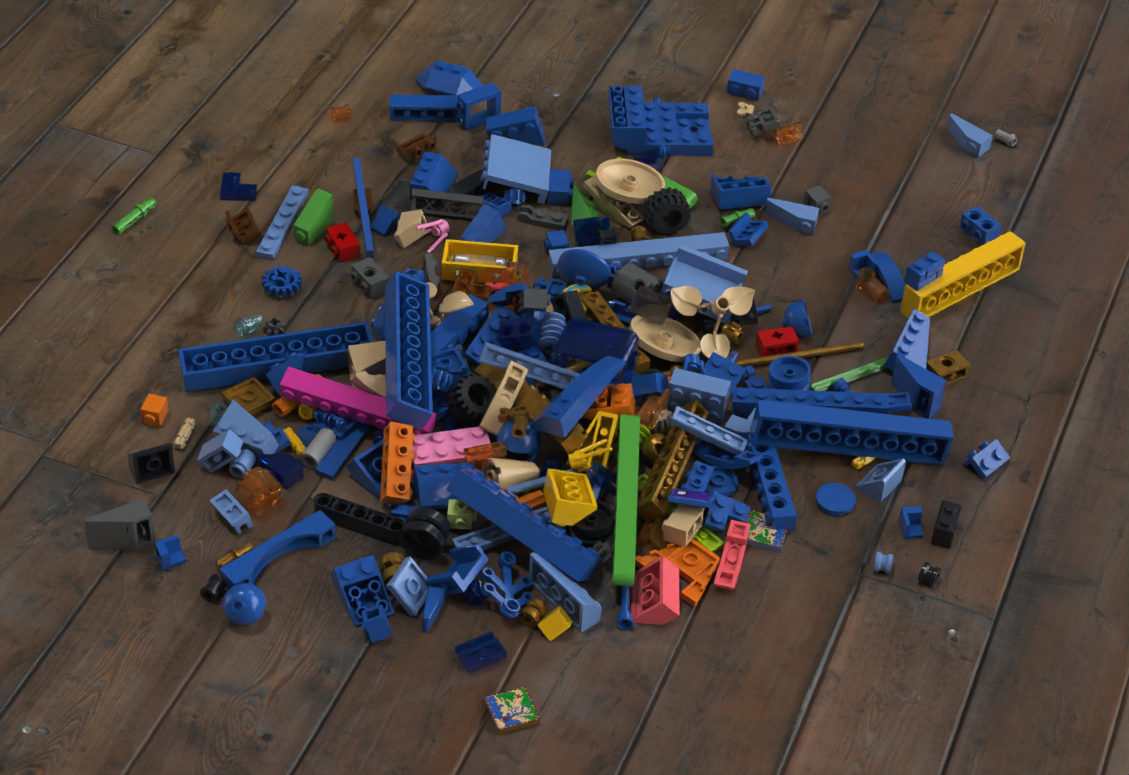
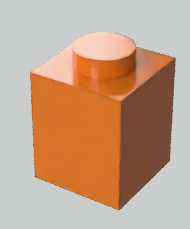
[140,394,169,427]

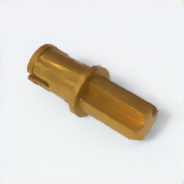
[215,542,253,571]

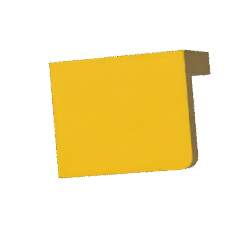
[537,605,573,641]

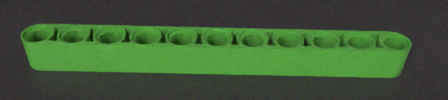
[612,414,640,587]

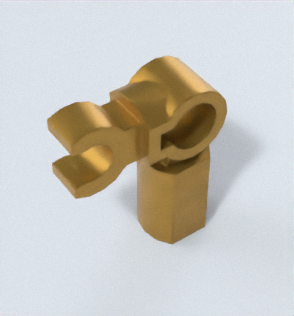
[498,405,531,438]

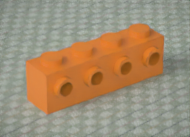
[380,422,415,505]

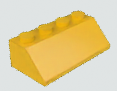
[543,469,597,527]

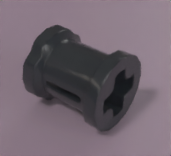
[597,227,618,245]
[200,574,227,602]

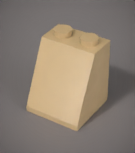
[348,340,386,388]

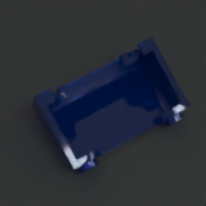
[549,318,639,384]

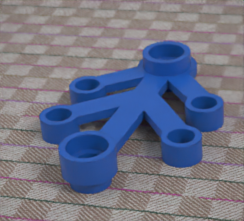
[480,551,534,618]

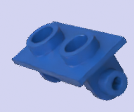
[608,299,645,324]

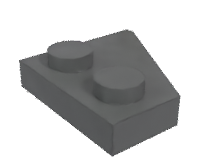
[422,253,440,289]

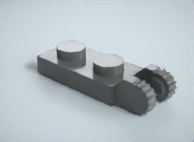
[517,205,568,230]

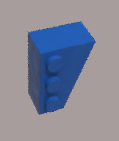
[486,106,545,145]

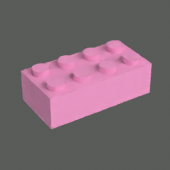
[411,427,493,475]

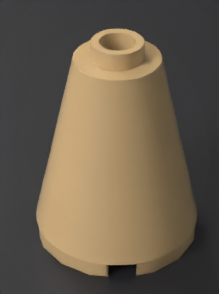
[482,457,540,492]

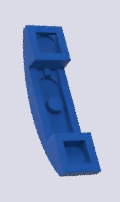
[870,251,905,303]
[692,438,762,469]

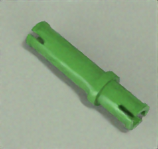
[111,197,157,235]

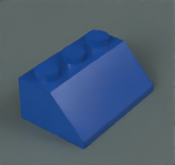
[410,152,458,206]
[413,462,475,509]

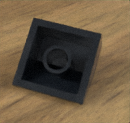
[127,443,175,484]

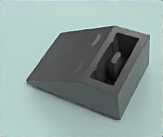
[84,499,155,550]

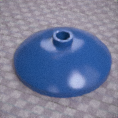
[557,249,611,289]

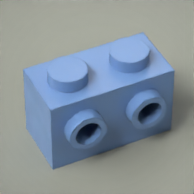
[197,429,243,473]

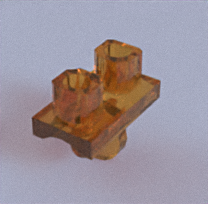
[773,121,804,146]

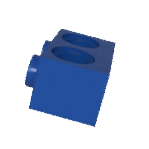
[959,206,1002,245]

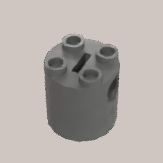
[611,263,663,313]

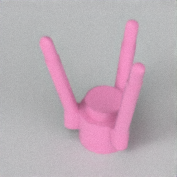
[415,219,450,253]

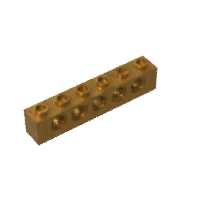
[581,291,650,375]

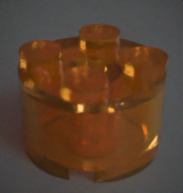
[235,467,282,516]

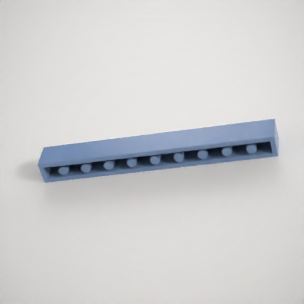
[548,232,729,278]

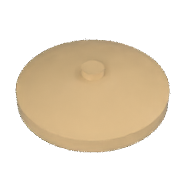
[595,159,665,204]
[629,314,701,362]

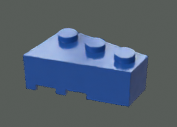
[710,174,771,210]

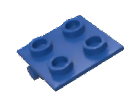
[312,409,358,438]

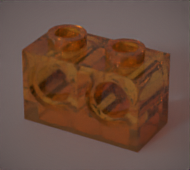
[502,262,529,303]

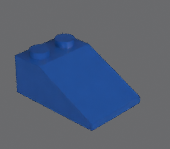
[346,439,414,508]

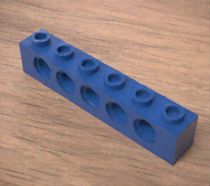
[744,434,797,530]

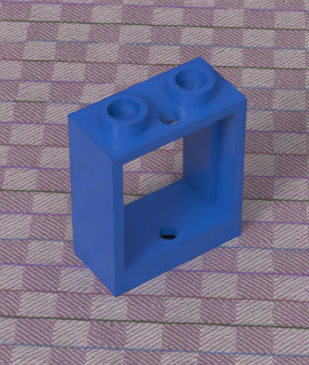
[456,83,502,131]

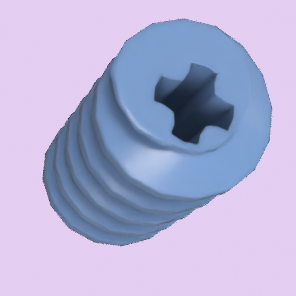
[538,313,566,356]

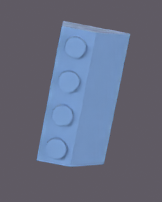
[529,552,602,633]

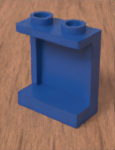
[424,544,489,596]

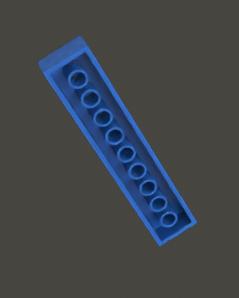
[385,271,433,430]
[178,322,373,392]
[750,400,953,465]

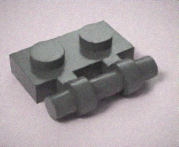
[745,107,781,136]

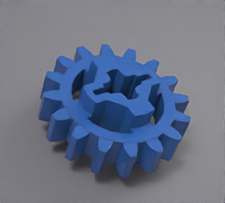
[262,265,302,298]

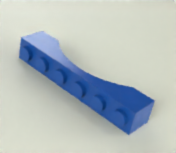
[220,510,336,590]

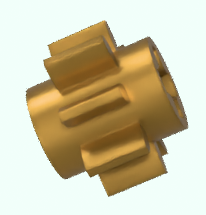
[721,321,744,346]

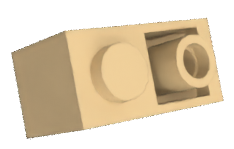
[395,210,427,249]

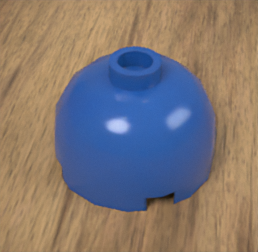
[781,300,812,338]
[222,583,266,626]

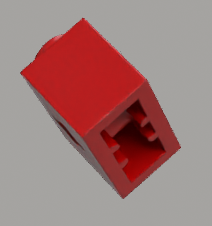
[325,222,360,263]
[755,326,799,357]

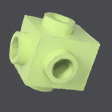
[447,499,477,530]

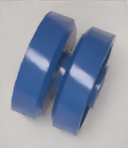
[768,356,811,391]

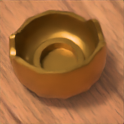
[642,433,666,465]

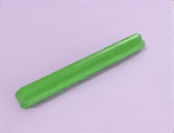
[810,357,888,391]

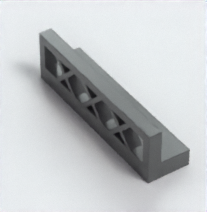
[411,188,484,219]

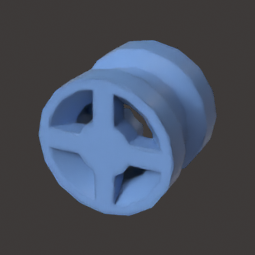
[873,552,893,574]

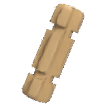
[173,417,195,450]

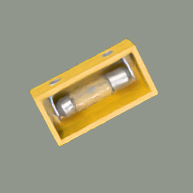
[442,239,518,285]

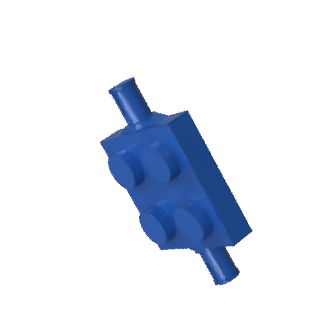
[699,351,747,398]

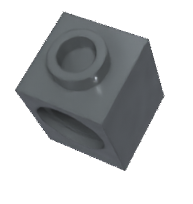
[803,185,831,214]

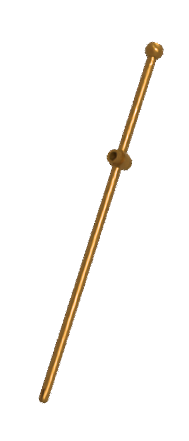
[642,342,865,377]

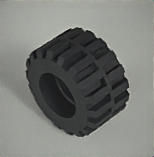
[643,187,692,236]
[446,373,497,427]

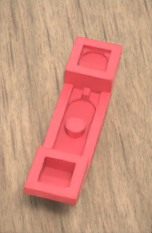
[714,520,751,590]

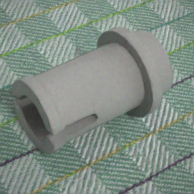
[994,129,1017,147]

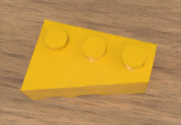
[566,411,619,477]

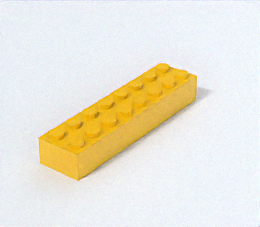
[900,231,1026,318]

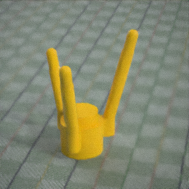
[568,439,612,472]

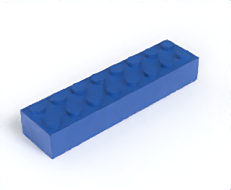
[446,468,603,581]

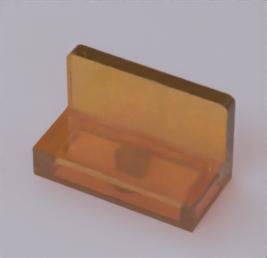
[636,388,670,429]
[463,441,507,470]
[636,512,670,551]

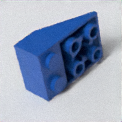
[891,354,947,419]
[330,555,394,627]

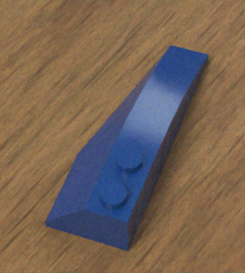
[530,356,625,438]

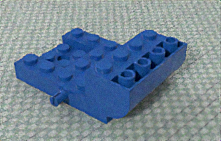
[608,86,713,158]

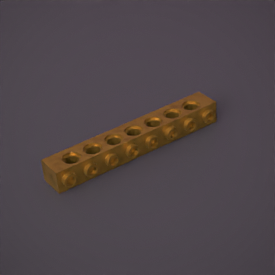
[637,399,709,522]

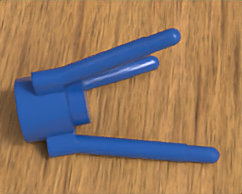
[683,353,707,375]

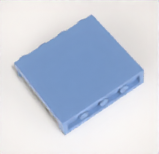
[481,134,551,204]
[659,244,748,324]

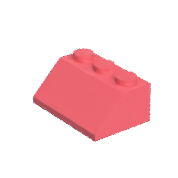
[631,556,679,625]

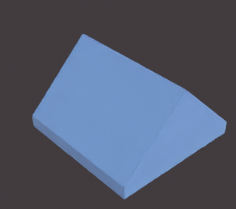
[855,458,906,503]

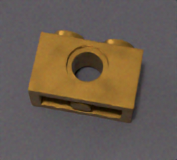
[926,350,970,386]

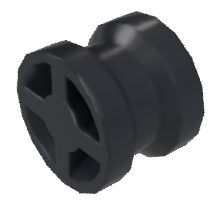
[918,562,941,587]

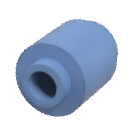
[229,449,256,478]

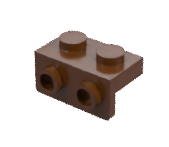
[397,133,436,162]
[225,208,261,245]

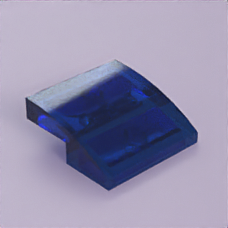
[573,215,613,247]

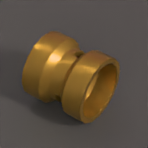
[519,598,547,628]

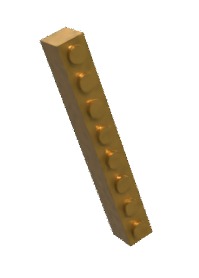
[475,362,586,454]

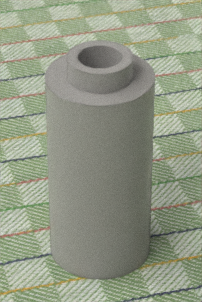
[300,428,337,469]

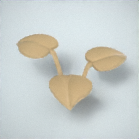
[427,282,474,333]
[670,286,755,359]

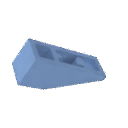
[947,113,993,157]
[765,198,819,234]

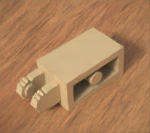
[662,504,704,547]

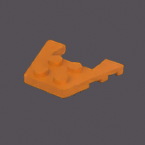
[635,539,720,607]

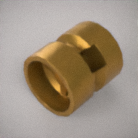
[379,552,405,591]

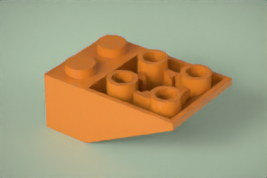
[582,383,635,426]

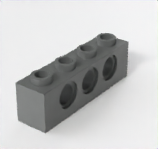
[515,289,550,316]

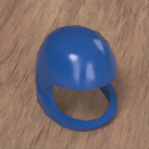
[492,420,542,464]

